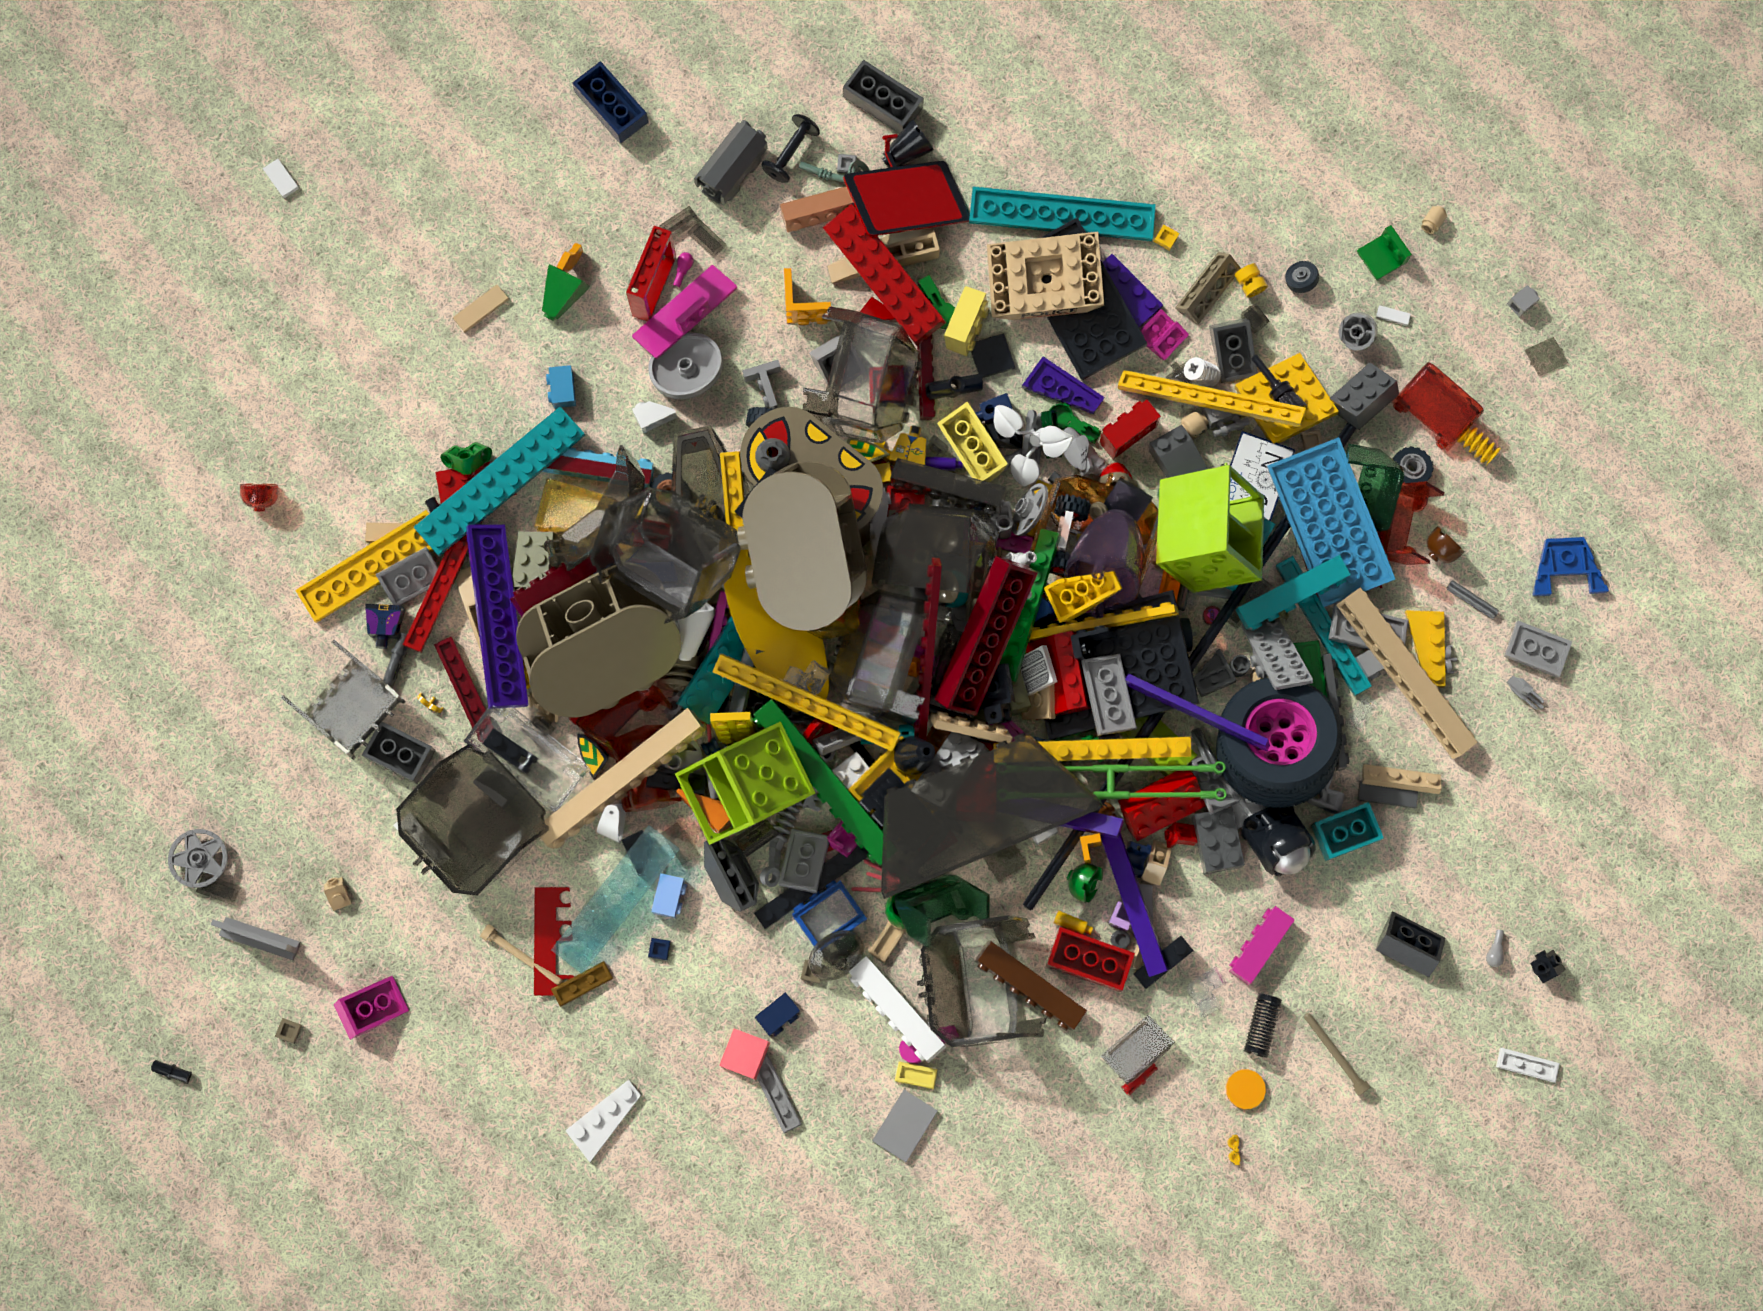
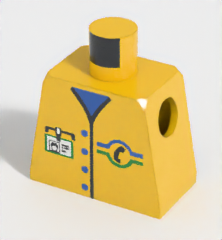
[889,426,926,473]

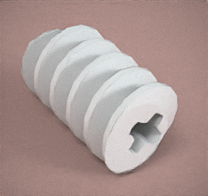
[1184,357,1221,386]

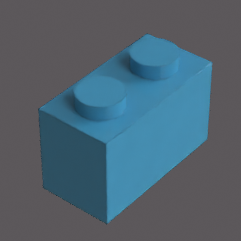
[546,365,576,408]

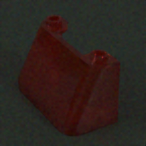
[1391,362,1484,451]

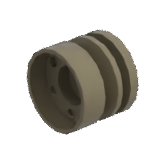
[656,655,700,693]

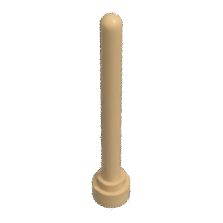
[480,924,563,985]

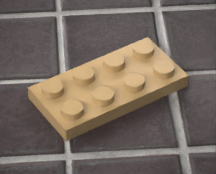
[930,711,1012,744]

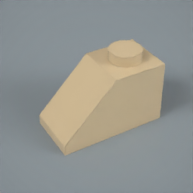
[1142,840,1172,886]

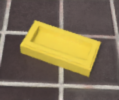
[895,1062,938,1089]

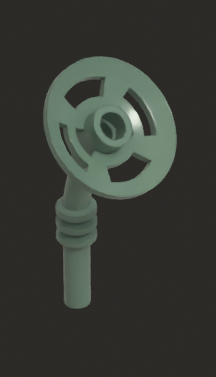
[799,160,869,183]

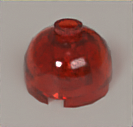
[240,483,279,512]

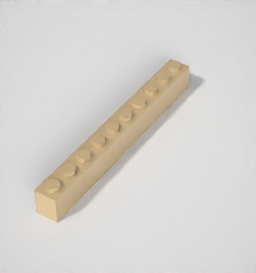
[1336,587,1478,759]
[535,708,706,849]

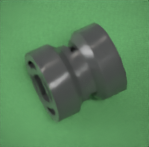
[1229,655,1251,677]

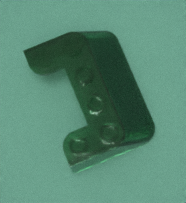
[1346,444,1404,532]

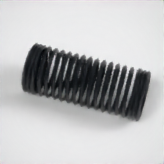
[1243,993,1282,1058]

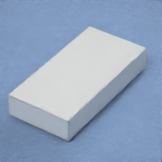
[263,159,299,198]

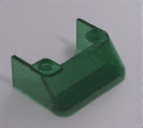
[894,874,990,947]

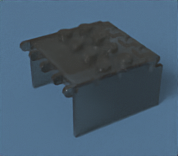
[281,640,406,760]

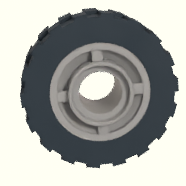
[1389,446,1434,490]

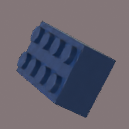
[572,61,649,144]

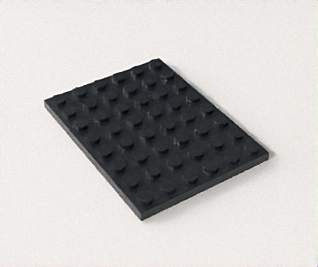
[1028,590,1199,740]

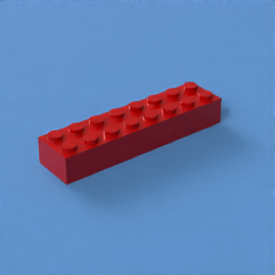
[822,204,946,346]

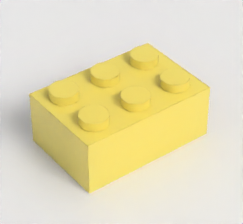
[944,286,989,356]

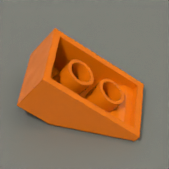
[676,789,732,833]

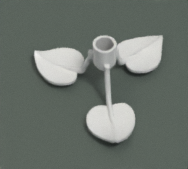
[994,405,1073,487]

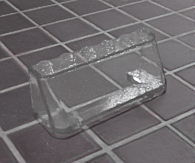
[464,705,591,812]

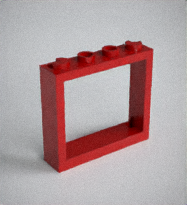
[626,225,677,321]

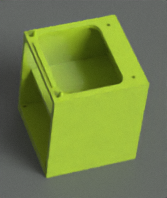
[1156,463,1265,593]
[675,722,816,845]

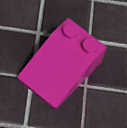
[333,976,409,1040]

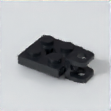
[979,663,1015,724]

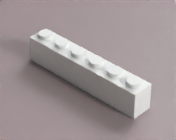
[849,956,946,1063]

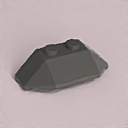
[704,838,759,912]

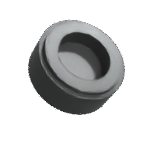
[1110,930,1131,949]

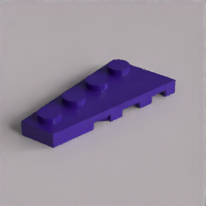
[1102,254,1163,328]
[1021,356,1105,414]

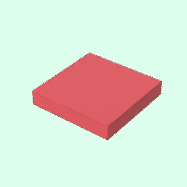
[719,1028,771,1080]

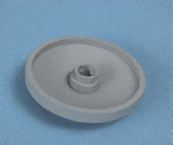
[648,333,723,399]

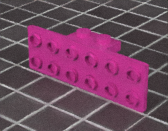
[632,265,737,359]

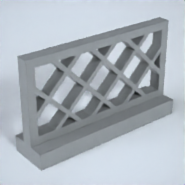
[211,917,300,961]

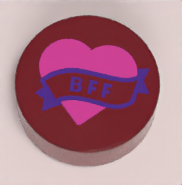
[1202,606,1220,625]

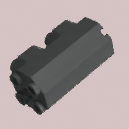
[694,120,768,204]

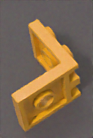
[784,268,831,325]

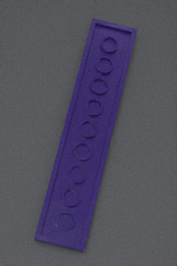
[466,524,529,709]

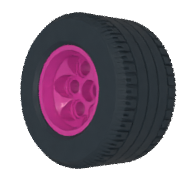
[1216,677,1342,808]

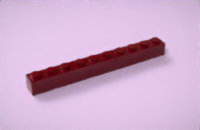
[917,335,936,421]

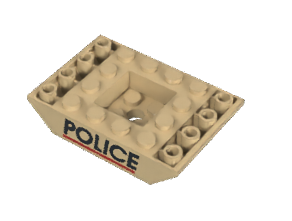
[987,232,1104,320]

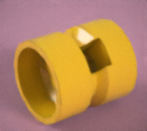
[1234,263,1268,298]

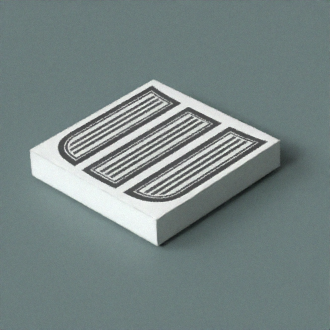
[1020,645,1057,696]

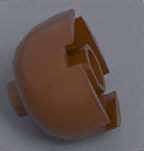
[1427,526,1465,563]

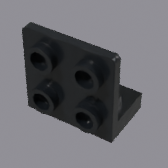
[1070,625,1116,663]

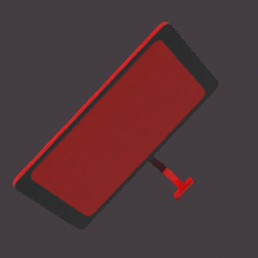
[843,134,970,236]

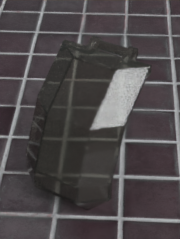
[544,445,645,571]

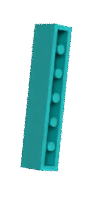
[1235,555,1351,631]

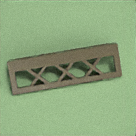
[1175,252,1241,324]

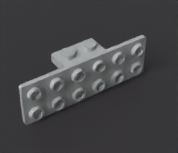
[1242,619,1313,690]

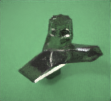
[1165,360,1193,384]

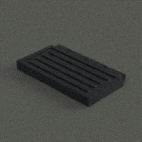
[858,768,942,854]

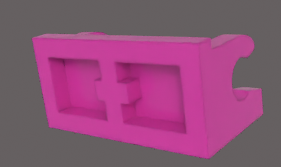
[827,820,857,857]

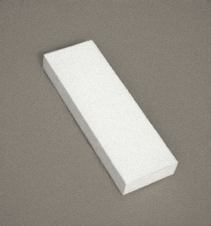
[1496,1048,1560,1083]

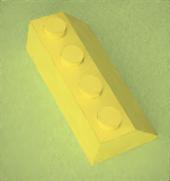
[937,402,1008,487]

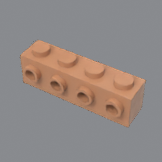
[780,186,856,232]

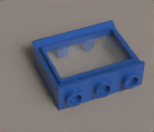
[792,880,867,954]

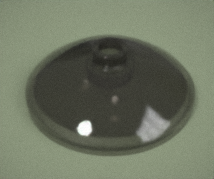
[808,930,864,981]

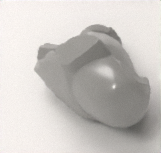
[1064,427,1107,477]

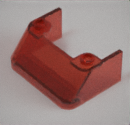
[1373,481,1445,565]
[576,685,673,762]
[614,725,682,812]

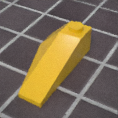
[1044,571,1122,623]

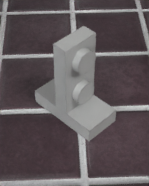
[742,360,781,409]

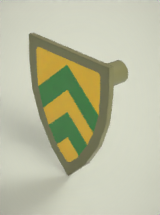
[847,438,890,463]

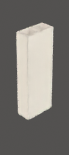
[1376,305,1411,326]

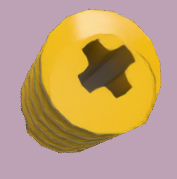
[1457,427,1501,466]

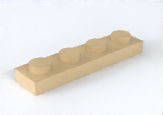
[1362,764,1442,794]

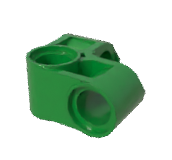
[440,442,492,475]

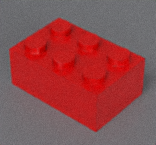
[1099,399,1161,460]

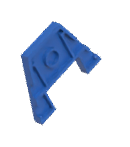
[1532,537,1609,597]

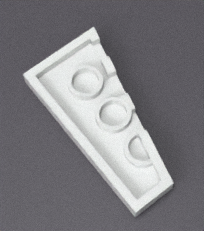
[566,1080,641,1162]

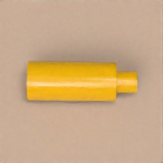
[1053,910,1093,935]

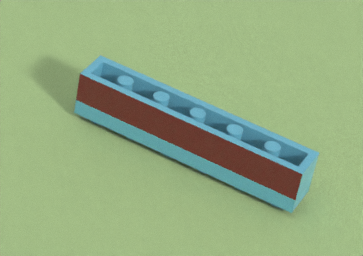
[542,447,655,489]

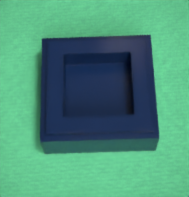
[648,938,671,961]

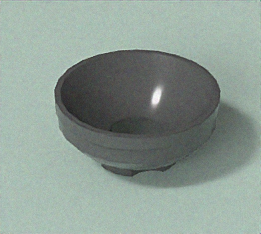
[755,438,791,472]

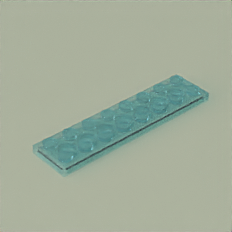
[551,825,680,974]

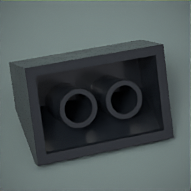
[1376,911,1446,977]

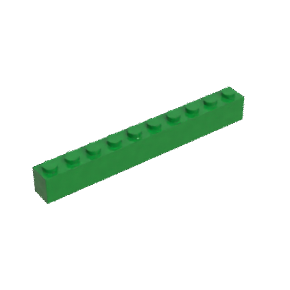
[753,699,898,865]

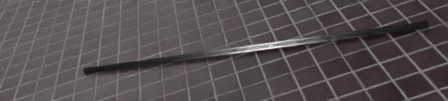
[1023,422,1357,911]

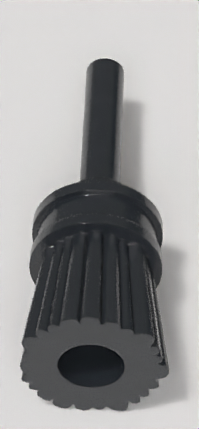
[1251,354,1308,409]

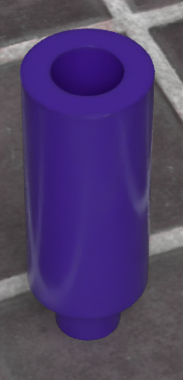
[925,457,963,471]

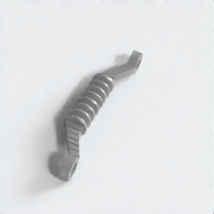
[760,749,835,887]

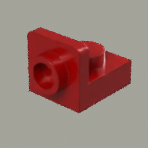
[1164,823,1197,848]

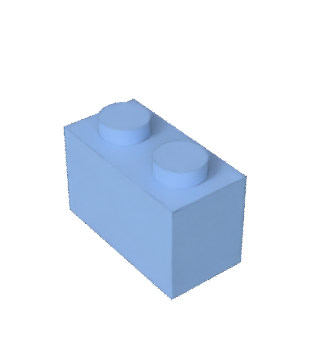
[651,873,687,919]

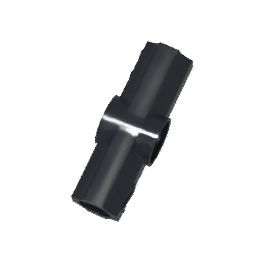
[925,374,983,400]

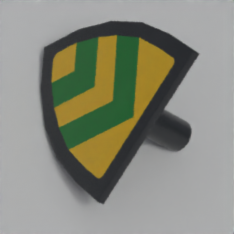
[577,733,614,780]

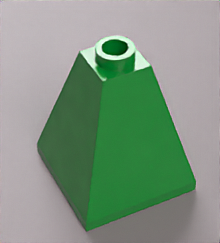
[542,264,590,321]

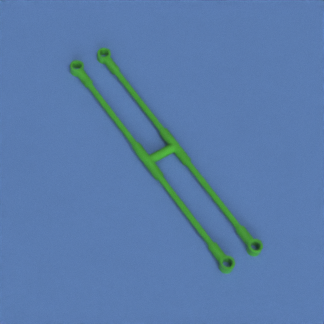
[997,761,1226,802]

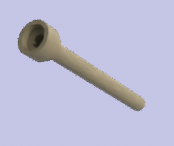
[1304,1013,1371,1096]

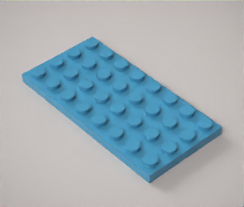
[1267,437,1395,607]

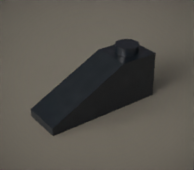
[1134,935,1194,989]

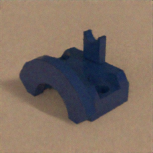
[1127,841,1152,878]

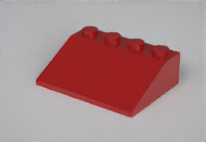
[1025,630,1091,721]

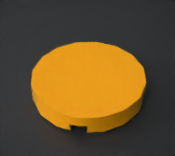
[1225,1069,1266,1109]

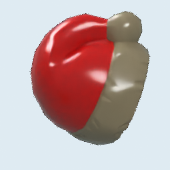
[1099,462,1138,493]

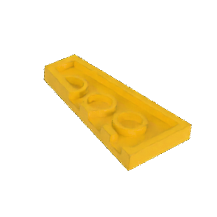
[1405,610,1446,688]

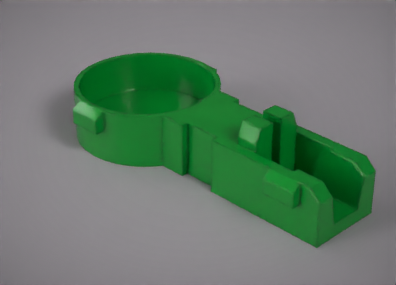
[918,275,955,329]
[1049,403,1102,444]

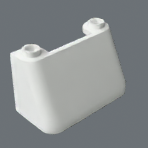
[664,591,714,661]

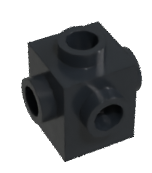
[1530,950,1566,983]

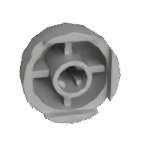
[1339,312,1378,351]

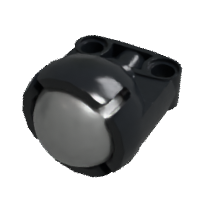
[1241,807,1316,876]

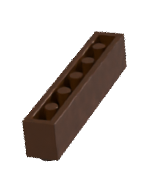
[974,941,1087,1031]

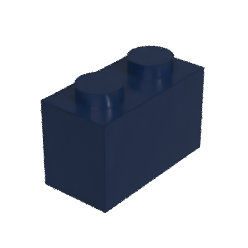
[755,992,801,1037]

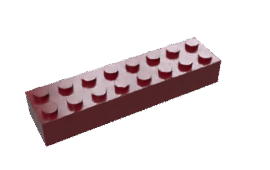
[935,556,1038,716]

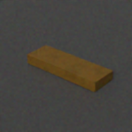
[551,961,613,1007]

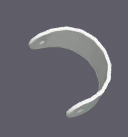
[597,804,626,843]

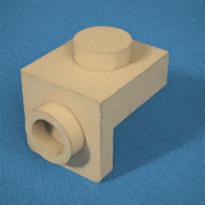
[324,877,352,911]

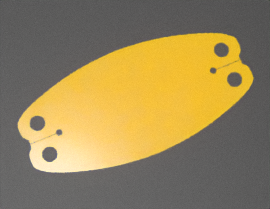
[720,531,829,712]

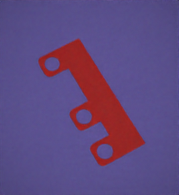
[534,887,574,996]

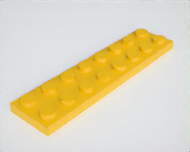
[295,510,434,623]

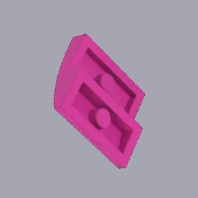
[1140,309,1189,361]

